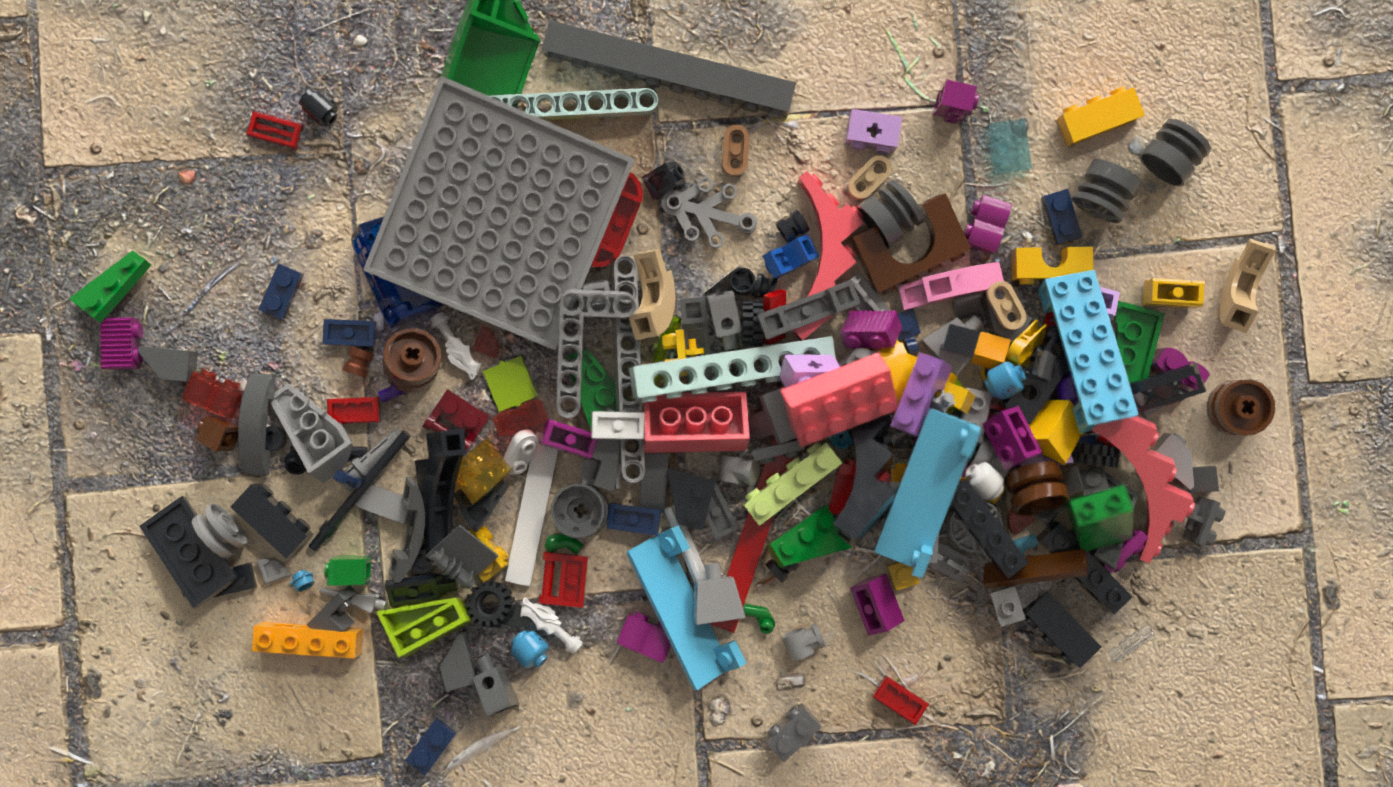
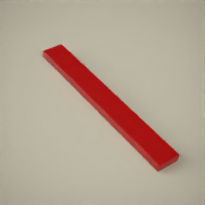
[710,436,794,633]

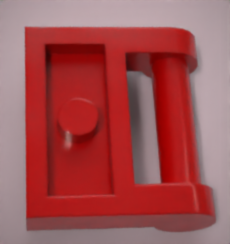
[538,551,589,608]

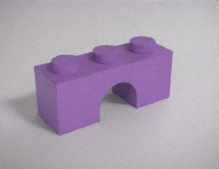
[891,353,952,437]

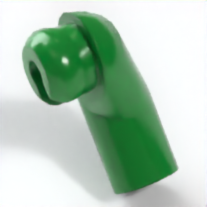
[544,533,584,555]
[743,603,775,634]

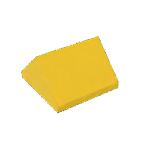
[1028,400,1082,465]

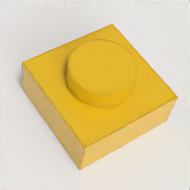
[887,562,920,591]

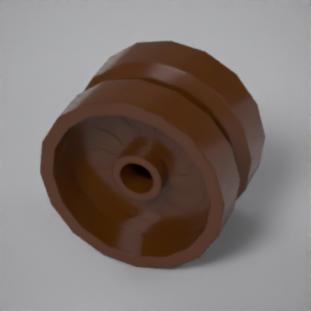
[382,328,441,393]
[1207,379,1275,435]
[1004,461,1070,516]

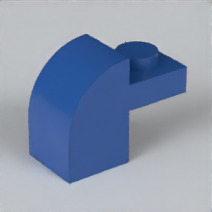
[762,234,820,278]

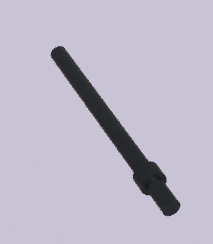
[309,430,411,551]

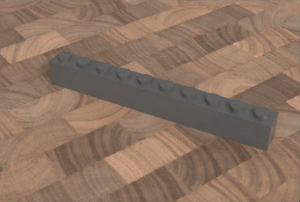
[542,20,796,119]

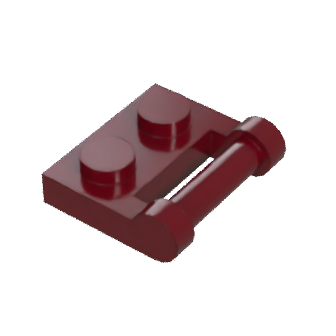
[422,389,490,455]

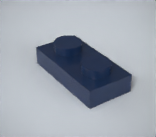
[1042,189,1082,245]
[258,263,304,320]
[322,319,377,347]
[607,503,661,535]
[405,718,457,776]

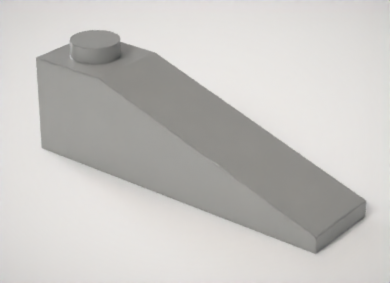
[269,383,353,483]

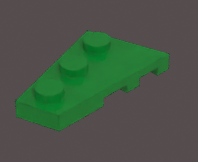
[69,250,152,323]
[1114,301,1165,383]
[565,349,629,429]
[766,505,853,568]

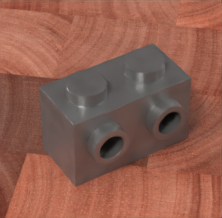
[765,703,822,762]

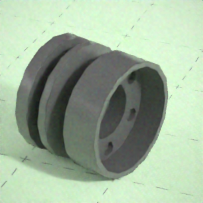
[1139,118,1211,187]
[1072,159,1141,223]
[857,179,925,249]
[551,484,610,538]

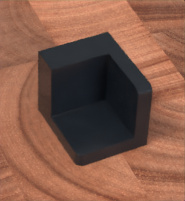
[939,324,980,358]

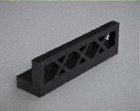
[1129,362,1207,413]

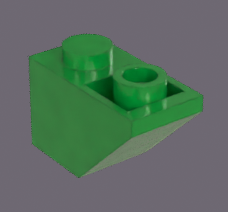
[324,554,372,586]

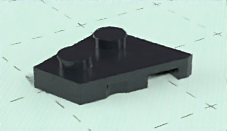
[454,465,509,533]

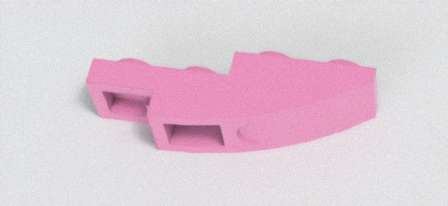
[898,262,1004,311]

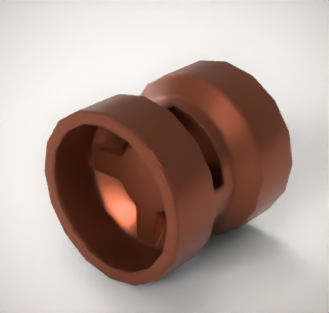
[342,346,375,378]

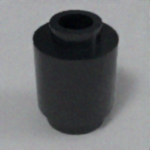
[299,89,338,127]

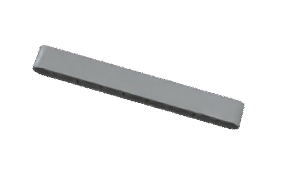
[610,255,645,484]

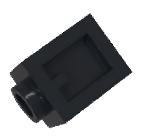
[641,162,686,200]

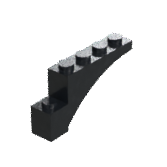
[415,428,467,562]

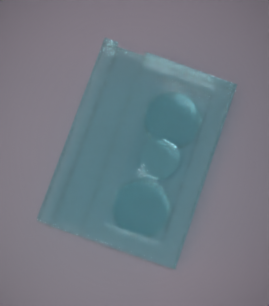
[987,118,1032,175]

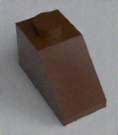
[196,416,238,452]

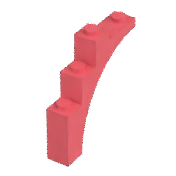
[792,171,864,341]
[1091,416,1195,564]

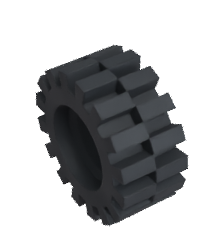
[742,301,764,347]
[1072,443,1120,468]
[465,580,515,628]

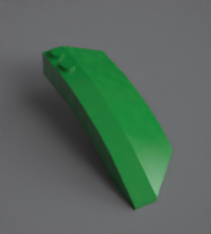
[440,0,541,108]

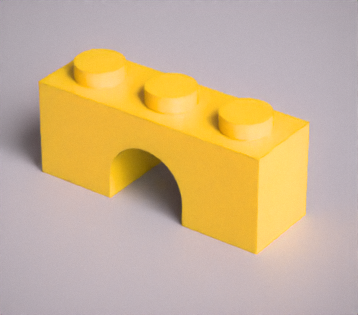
[1011,247,1094,285]

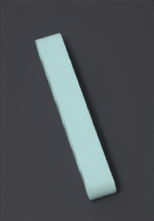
[489,88,658,120]

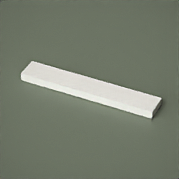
[505,432,559,586]

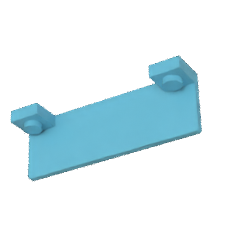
[1038,270,1138,433]
[875,409,980,578]
[626,525,746,690]

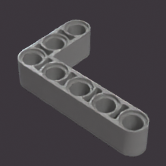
[556,289,636,418]

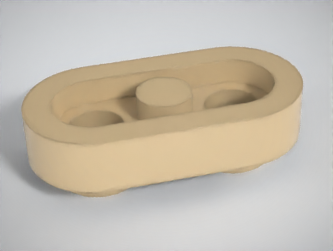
[848,155,892,200]
[986,281,1026,330]

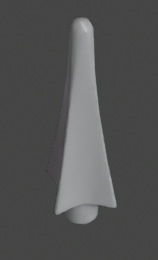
[930,390,955,413]
[319,588,388,614]

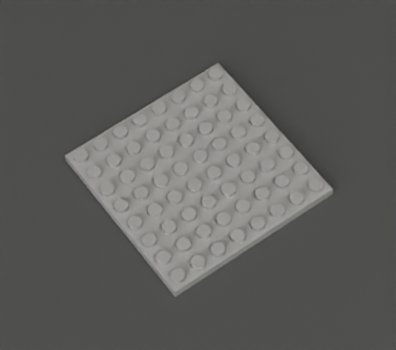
[363,76,635,351]

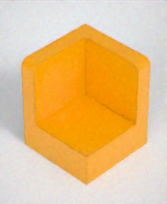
[972,332,1011,369]

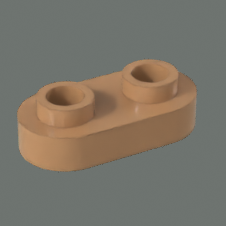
[722,125,749,177]

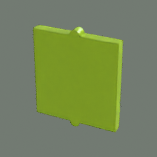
[483,356,538,412]

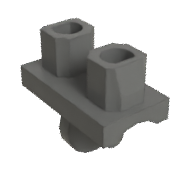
[1183,496,1226,546]

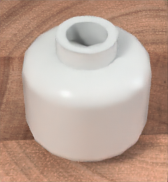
[965,462,1004,501]

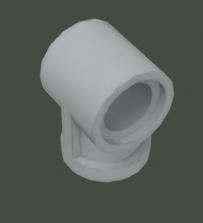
[718,455,760,486]
[782,623,825,661]

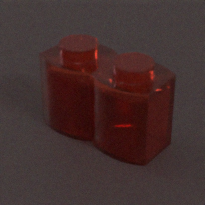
[181,368,244,419]
[493,400,550,436]

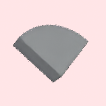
[257,558,291,584]

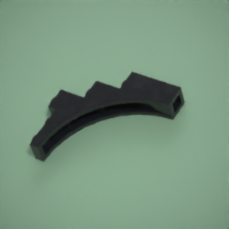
[833,413,894,548]

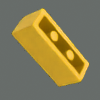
[1057,86,1145,147]

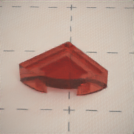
[473,326,499,359]
[1008,507,1035,536]

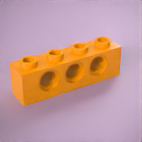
[252,622,363,659]

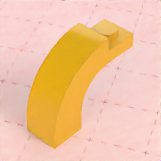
[872,339,913,420]

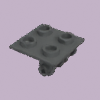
[426,525,499,589]

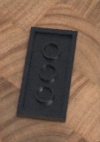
[139,496,239,609]

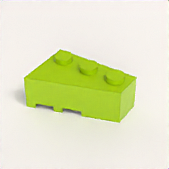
[376,597,472,658]

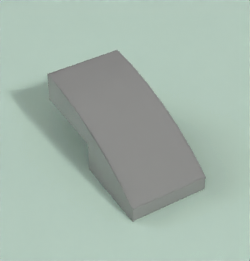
[355,484,410,524]

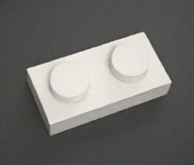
[591,412,644,439]

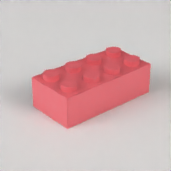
[781,353,898,447]
[642,392,749,453]

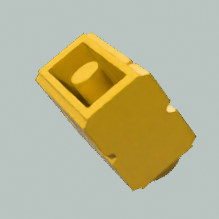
[1143,278,1205,309]

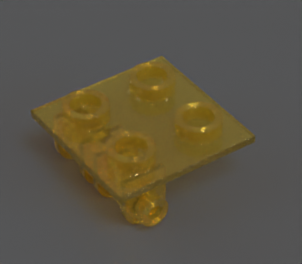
[457,438,512,504]

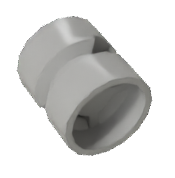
[968,437,1011,480]

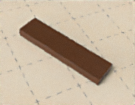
[983,549,1087,589]

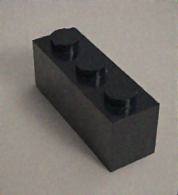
[230,483,314,559]
[1022,589,1102,668]

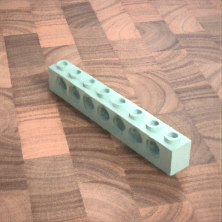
[629,336,836,403]

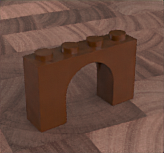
[849,193,971,295]

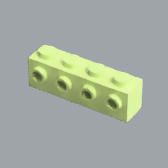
[743,441,842,526]

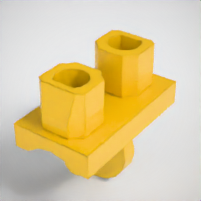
[662,329,705,377]

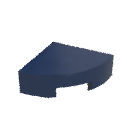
[333,469,364,489]

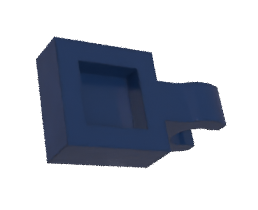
[897,309,921,355]

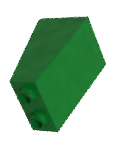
[1065,485,1133,552]

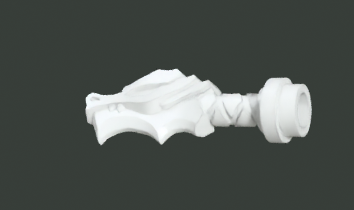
[430,312,482,381]
[520,597,583,654]

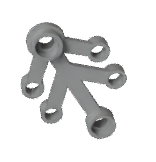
[662,177,757,248]

